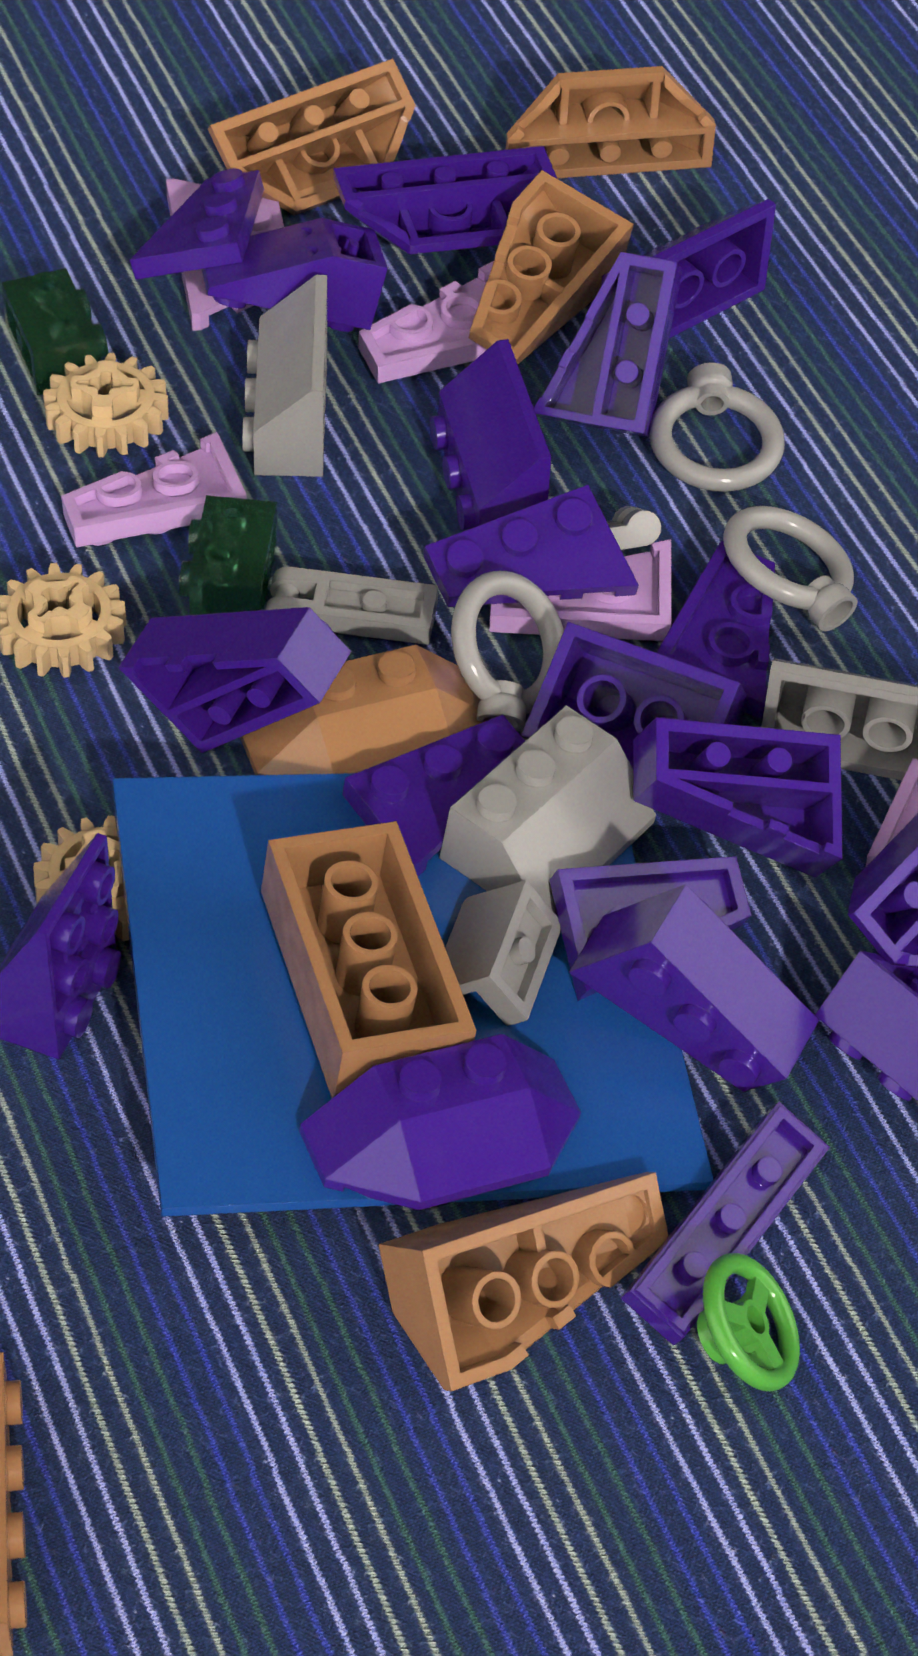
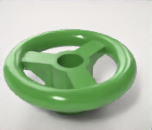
[697,1253,800,1391]

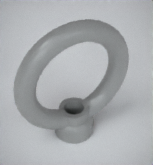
[649,362,785,492]
[723,506,858,631]
[451,571,564,731]

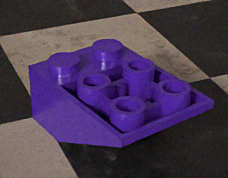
[202,218,388,332]
[0,833,122,1059]

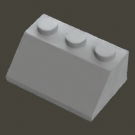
[243,275,327,477]
[762,659,918,780]
[439,705,656,915]

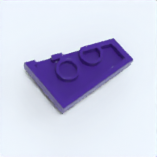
[342,714,525,876]

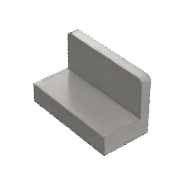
[445,880,561,1026]

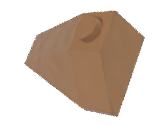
[468,170,634,364]
[378,1171,669,1392]

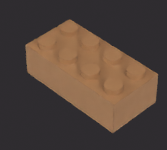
[261,821,476,1098]

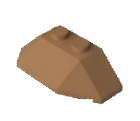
[208,59,416,216]
[506,66,716,178]
[240,645,489,775]

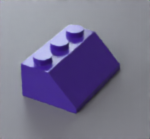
[601,199,776,338]
[430,339,551,530]
[522,622,749,769]
[815,951,918,1101]

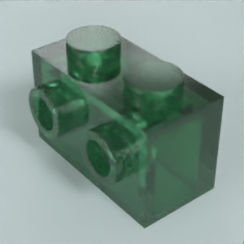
[2,268,108,396]
[179,495,277,615]

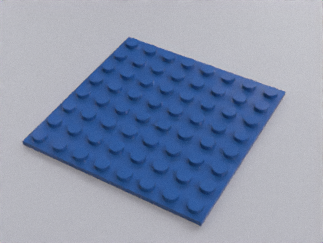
[112,773,714,1217]

